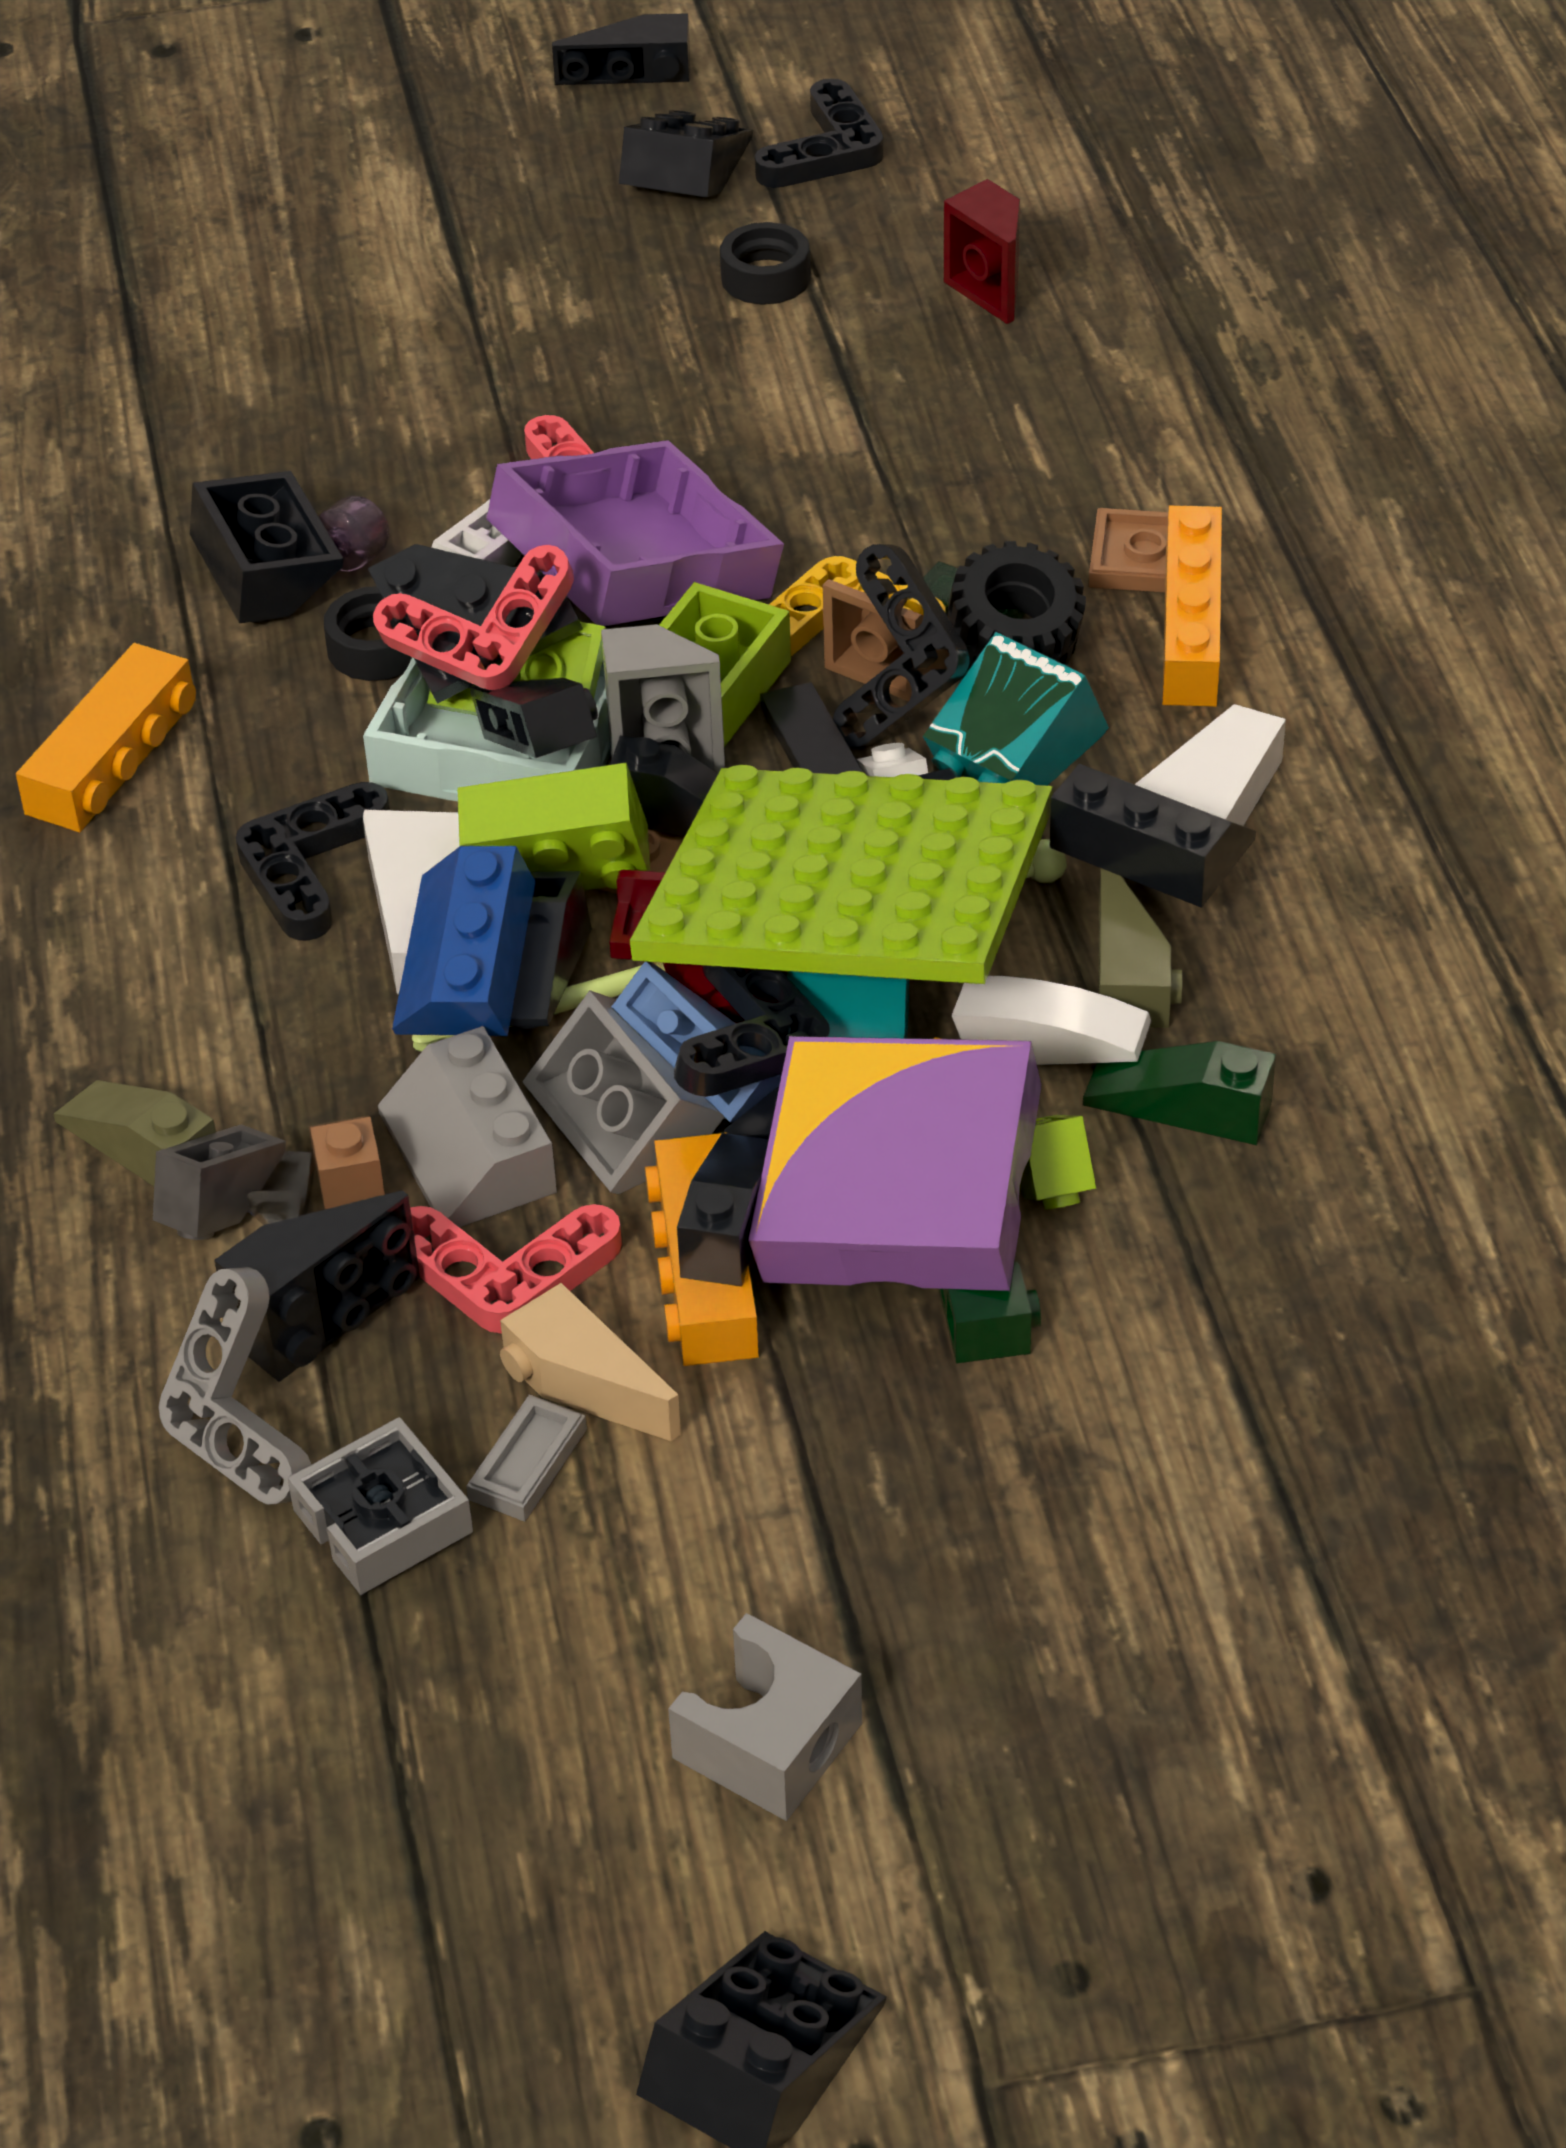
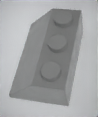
[601,624,725,773]
[522,990,724,1194]
[378,1026,557,1227]

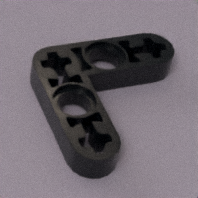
[755,79,883,188]
[833,544,969,747]
[235,782,390,941]
[674,965,830,1097]

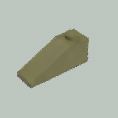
[1099,868,1182,1028]
[54,1080,216,1186]

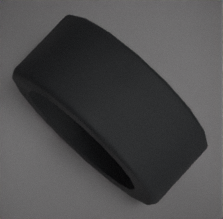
[720,222,811,305]
[324,586,412,681]

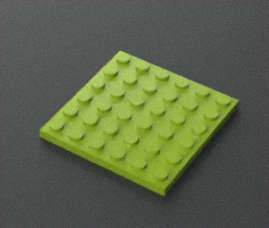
[630,765,1053,984]

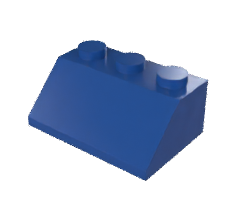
[392,846,535,1036]

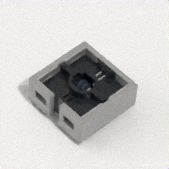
[287,1417,473,1595]

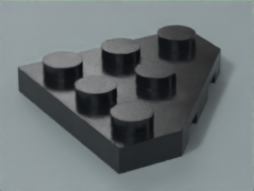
[368,544,583,704]

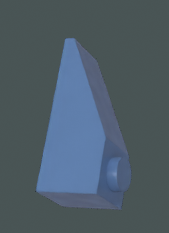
[611,961,782,1122]

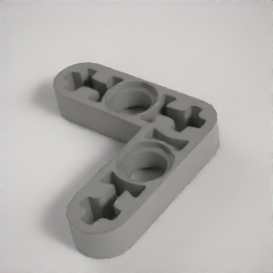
[159,1267,312,1505]

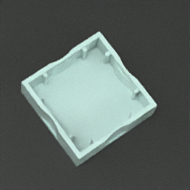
[363,657,611,802]

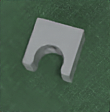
[668,1613,862,1821]

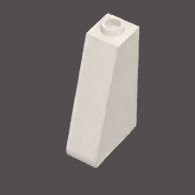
[1135,704,1286,826]
[363,810,460,994]

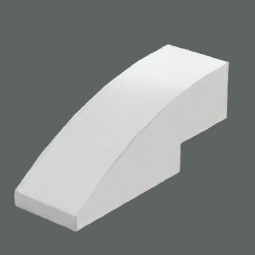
[952,976,1151,1065]

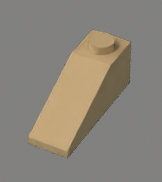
[500,1283,681,1441]

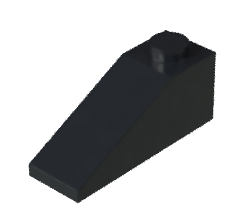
[469,678,598,758]
[610,735,719,836]
[677,1133,769,1286]

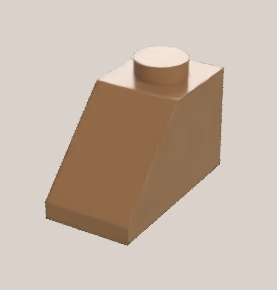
[308,1115,385,1209]

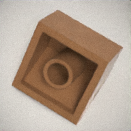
[823,579,949,701]

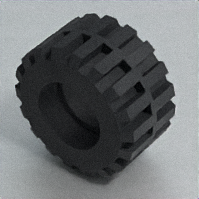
[947,541,1086,671]

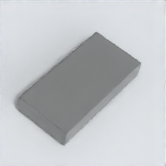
[467,1394,587,1522]

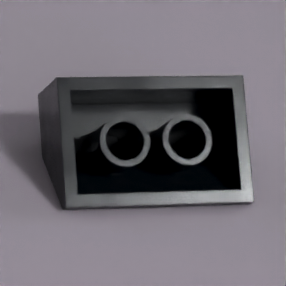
[189,471,343,624]
[1050,764,1256,908]

